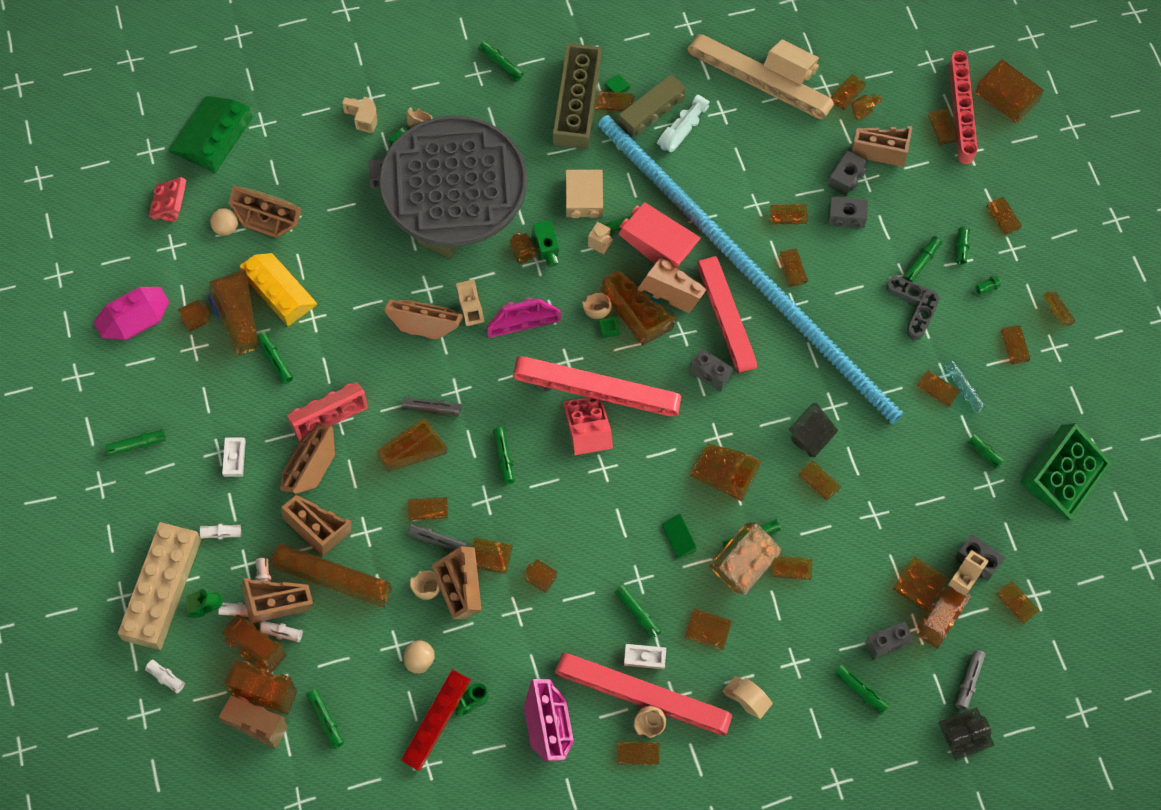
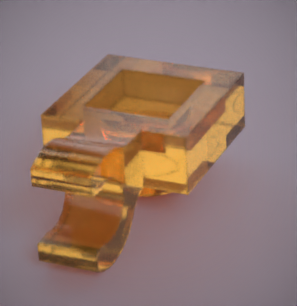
[850,94,882,120]

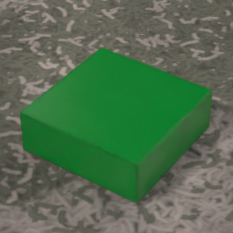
[605,74,630,97]
[598,316,620,338]

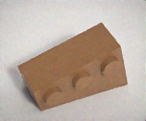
[851,126,912,167]
[281,495,352,556]
[219,695,288,749]

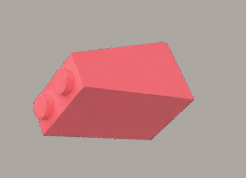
[619,202,700,268]

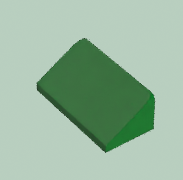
[662,513,697,559]

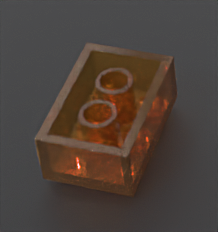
[975,59,1044,123]
[709,523,783,595]
[225,660,297,714]

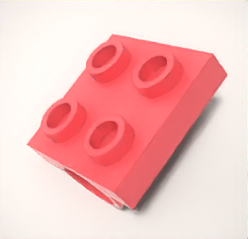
[149,177,187,222]

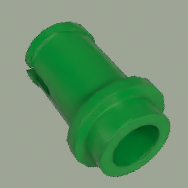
[975,276,1001,295]

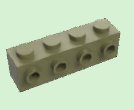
[618,74,686,137]

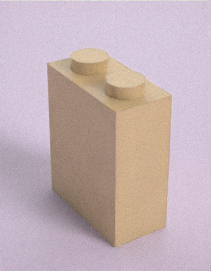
[764,39,819,85]
[566,170,603,218]

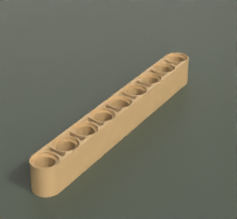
[687,34,834,119]

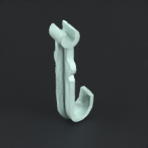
[657,95,710,152]

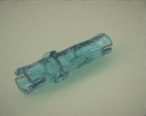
[945,360,986,413]

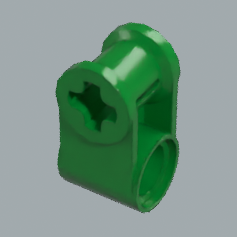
[186,589,223,618]
[455,683,489,717]

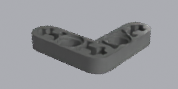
[886,276,939,340]

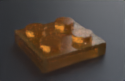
[893,556,948,611]

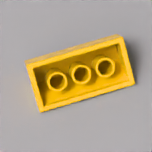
[240,253,318,326]

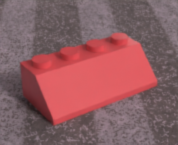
[287,382,368,441]

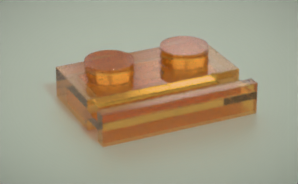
[472,538,513,574]
[685,609,732,650]

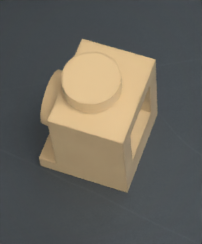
[588,222,613,254]

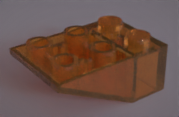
[690,443,762,502]

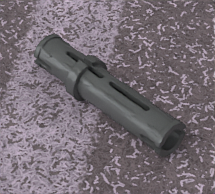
[402,397,461,416]
[408,524,468,551]

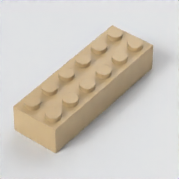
[118,522,201,650]

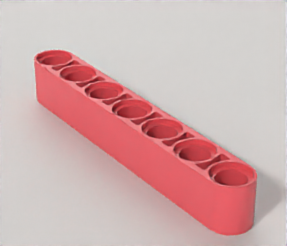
[948,50,978,165]
[697,256,757,374]

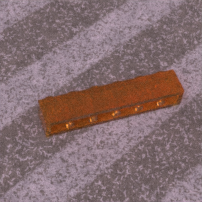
[271,543,392,608]

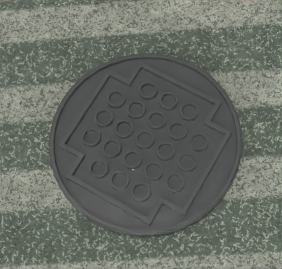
[379,116,527,247]

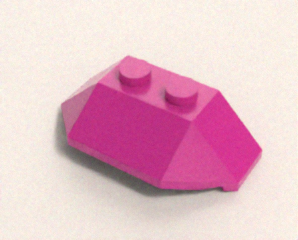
[93,287,170,340]
[487,298,561,338]
[524,679,574,761]

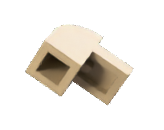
[342,96,378,134]
[456,279,484,326]
[948,550,988,596]
[723,676,773,719]

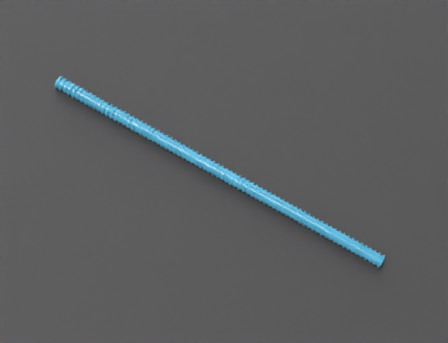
[598,115,903,424]

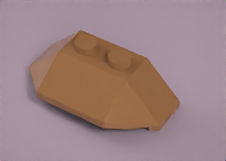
[228,186,302,238]
[385,299,463,339]
[280,424,335,494]

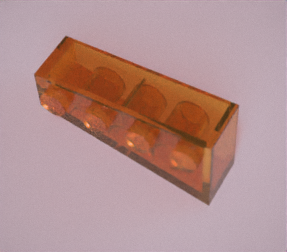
[209,269,258,356]
[600,270,676,346]

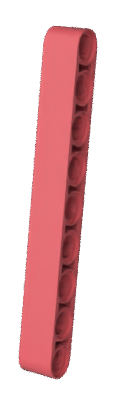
[513,356,681,417]
[555,653,733,735]

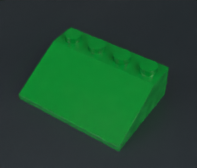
[169,96,252,173]
[1020,423,1112,520]

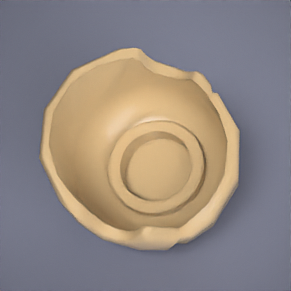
[406,107,433,128]
[210,208,238,236]
[582,293,612,319]
[410,570,441,600]
[403,640,434,674]
[634,706,666,738]

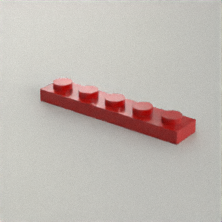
[401,669,471,771]

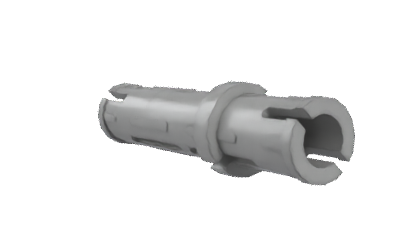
[955,650,986,710]

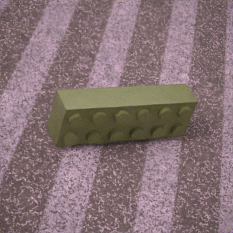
[553,43,602,149]

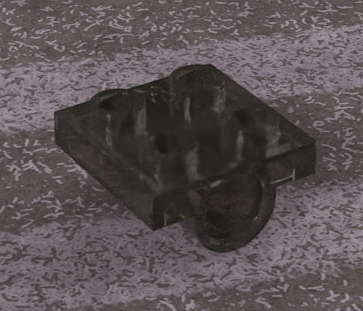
[789,403,838,458]
[938,707,995,761]

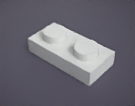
[222,438,246,477]
[624,644,666,669]

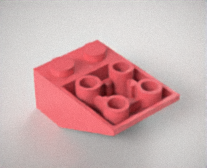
[563,397,613,455]

